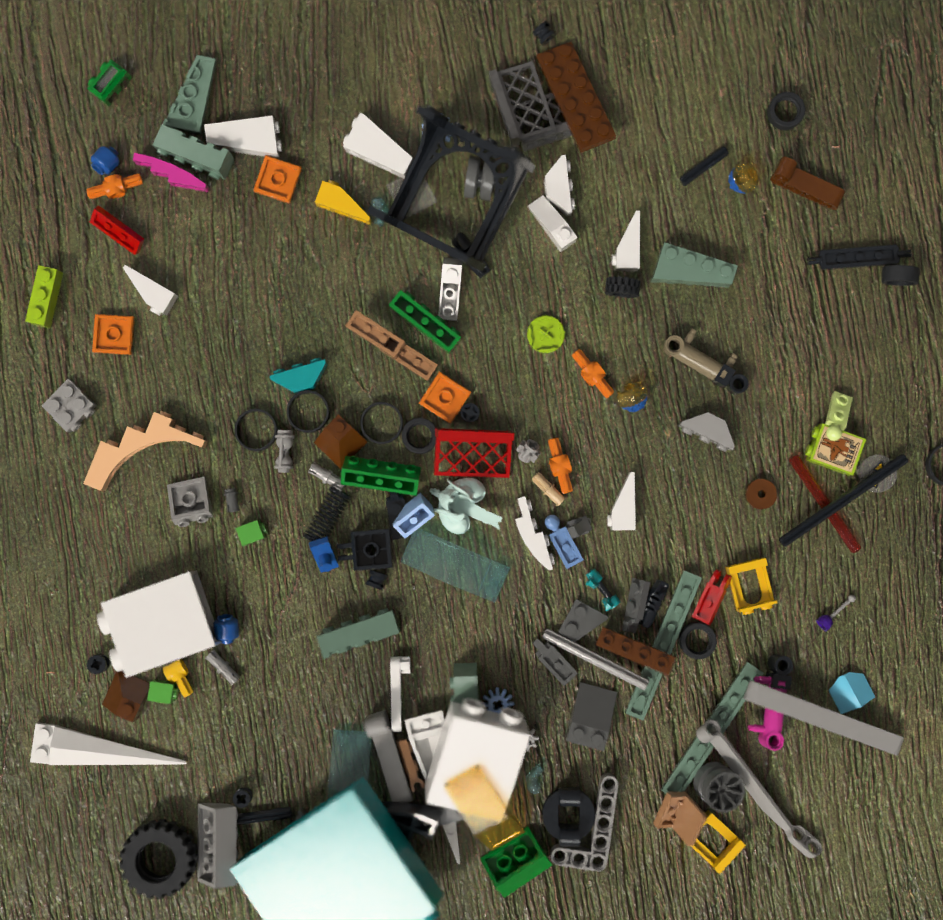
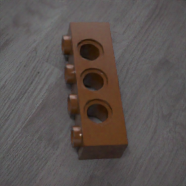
[596,627,677,676]

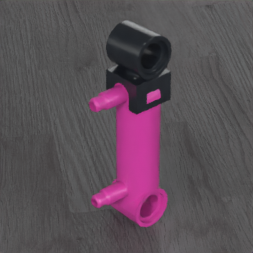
[748,654,793,751]

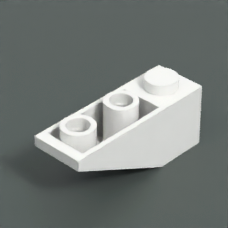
[438,257,463,321]

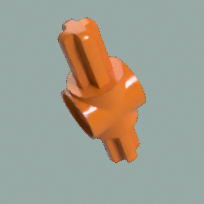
[87,174,143,199]
[572,349,614,398]
[548,438,573,494]

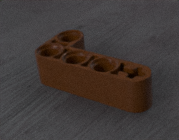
[770,157,845,210]

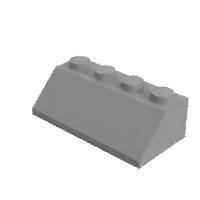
[197,803,238,889]

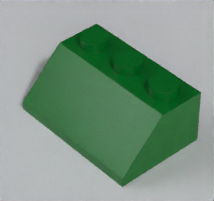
[480,826,552,898]

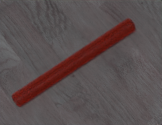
[789,455,861,553]

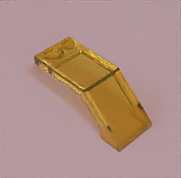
[444,765,525,851]

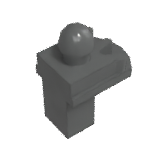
[567,516,592,539]

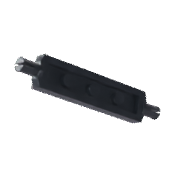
[807,245,911,270]

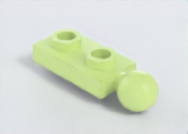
[825,391,853,441]

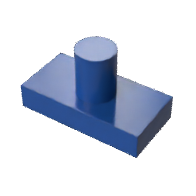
[309,537,339,573]

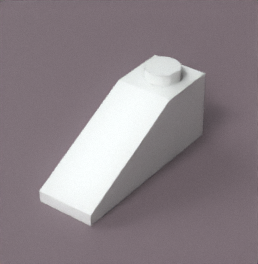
[528,195,577,253]
[611,211,640,271]
[123,265,178,316]
[607,472,636,530]

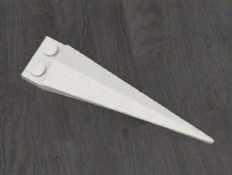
[404,710,460,864]
[30,722,188,765]

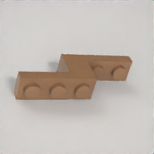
[345,310,438,381]

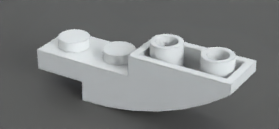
[515,497,555,570]

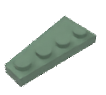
[163,55,217,134]

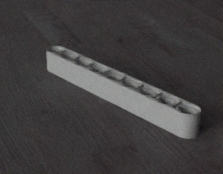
[743,680,904,756]

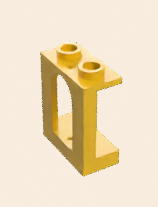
[725,558,777,615]
[691,810,746,874]

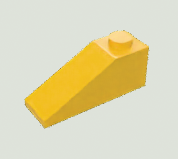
[315,180,371,225]

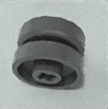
[464,155,497,201]

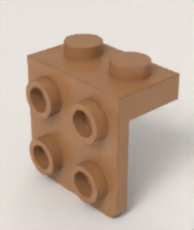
[653,791,706,846]

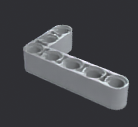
[364,710,413,803]
[550,773,618,871]

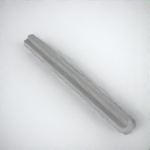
[543,629,649,690]

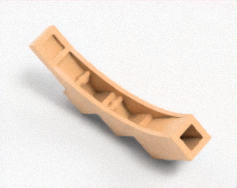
[83,411,208,491]

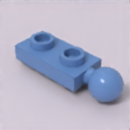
[545,515,583,569]

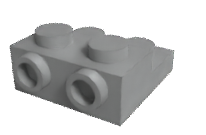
[42,379,97,433]
[167,477,213,527]

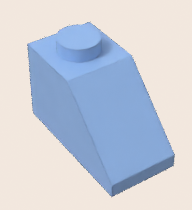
[392,493,435,538]

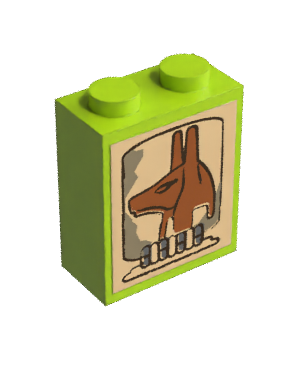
[805,423,866,476]

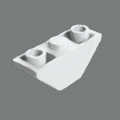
[544,155,575,216]

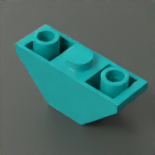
[269,358,327,394]

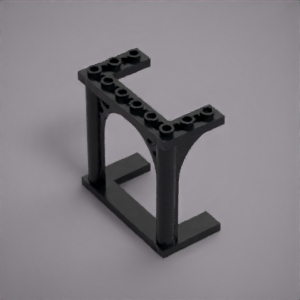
[366,105,535,271]

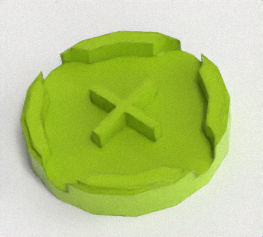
[527,315,565,354]

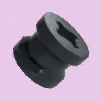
[532,21,557,46]
[461,403,480,423]
[365,569,388,590]
[87,654,110,674]

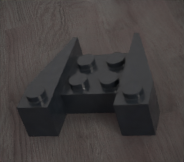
[381,801,443,865]

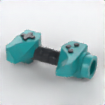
[586,568,621,611]

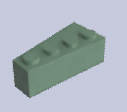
[153,124,235,180]
[650,242,738,287]
[317,608,400,659]
[450,663,478,704]

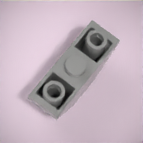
[678,413,735,452]

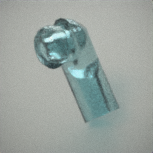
[371,197,388,226]
[526,764,544,794]

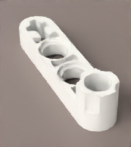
[390,656,410,732]

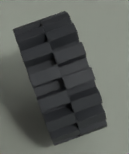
[605,276,641,298]

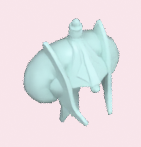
[429,478,503,534]

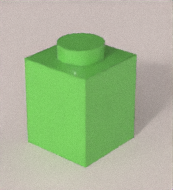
[236,520,268,546]
[147,679,179,704]

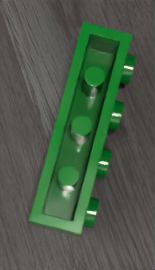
[389,290,461,355]
[340,456,421,496]

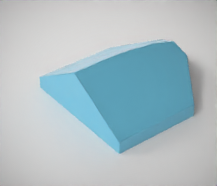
[828,672,875,714]

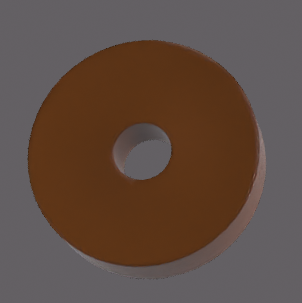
[745,479,777,509]

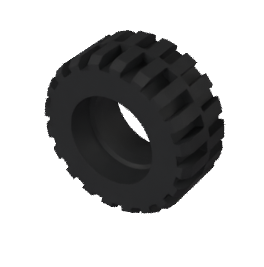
[119,819,198,899]

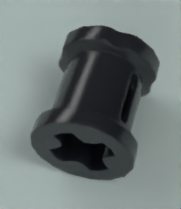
[233,787,252,808]

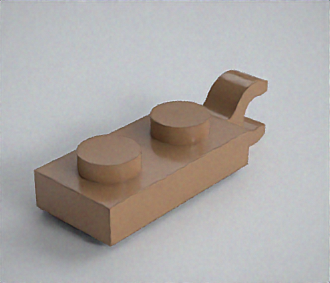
[395,738,425,792]

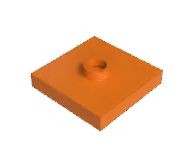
[253,155,302,204]
[92,314,135,355]
[419,371,472,424]

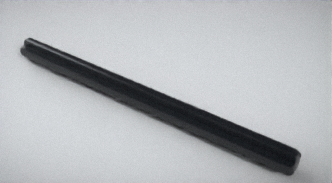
[779,454,909,547]

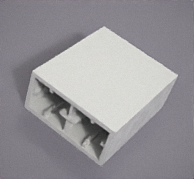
[97,570,222,677]
[424,698,530,821]

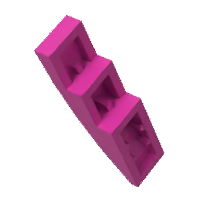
[133,153,209,192]

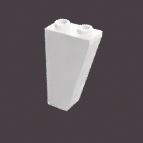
[343,113,413,179]
[204,116,282,158]

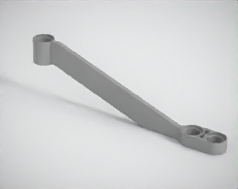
[696,720,822,858]

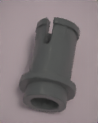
[223,488,240,513]

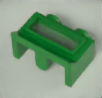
[87,59,132,107]

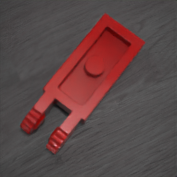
[692,570,732,626]

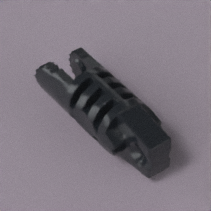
[451,232,491,278]
[638,579,669,629]

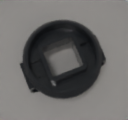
[542,787,595,846]

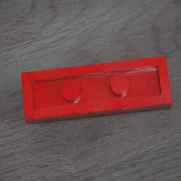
[90,205,144,255]

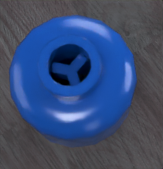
[91,146,120,175]
[213,614,239,644]

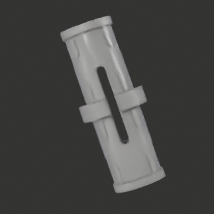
[308,462,346,491]
[205,650,241,685]

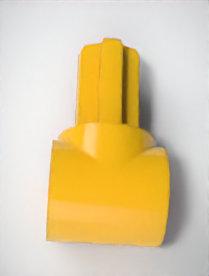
[163,658,193,697]

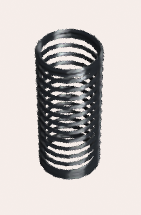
[302,486,352,542]

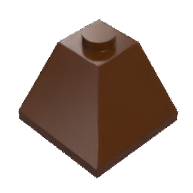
[314,414,367,469]
[102,671,150,722]

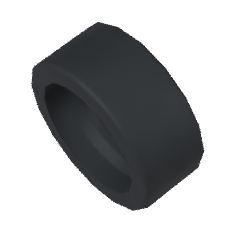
[767,91,805,131]
[881,265,920,286]
[402,417,436,454]
[679,622,717,659]

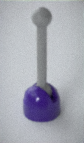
[816,594,856,632]

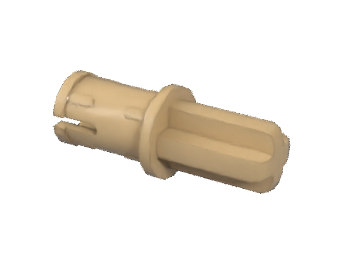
[532,472,566,506]

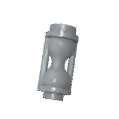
[274,430,295,473]

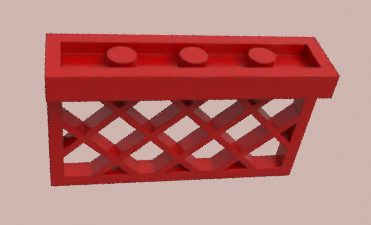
[434,428,514,478]

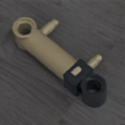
[663,329,749,395]

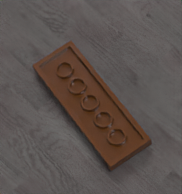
[536,41,616,153]

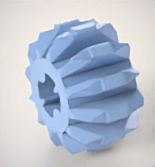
[482,687,514,713]

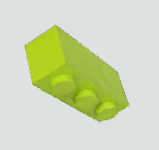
[25,265,63,328]

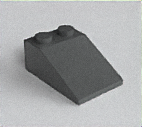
[565,682,617,751]

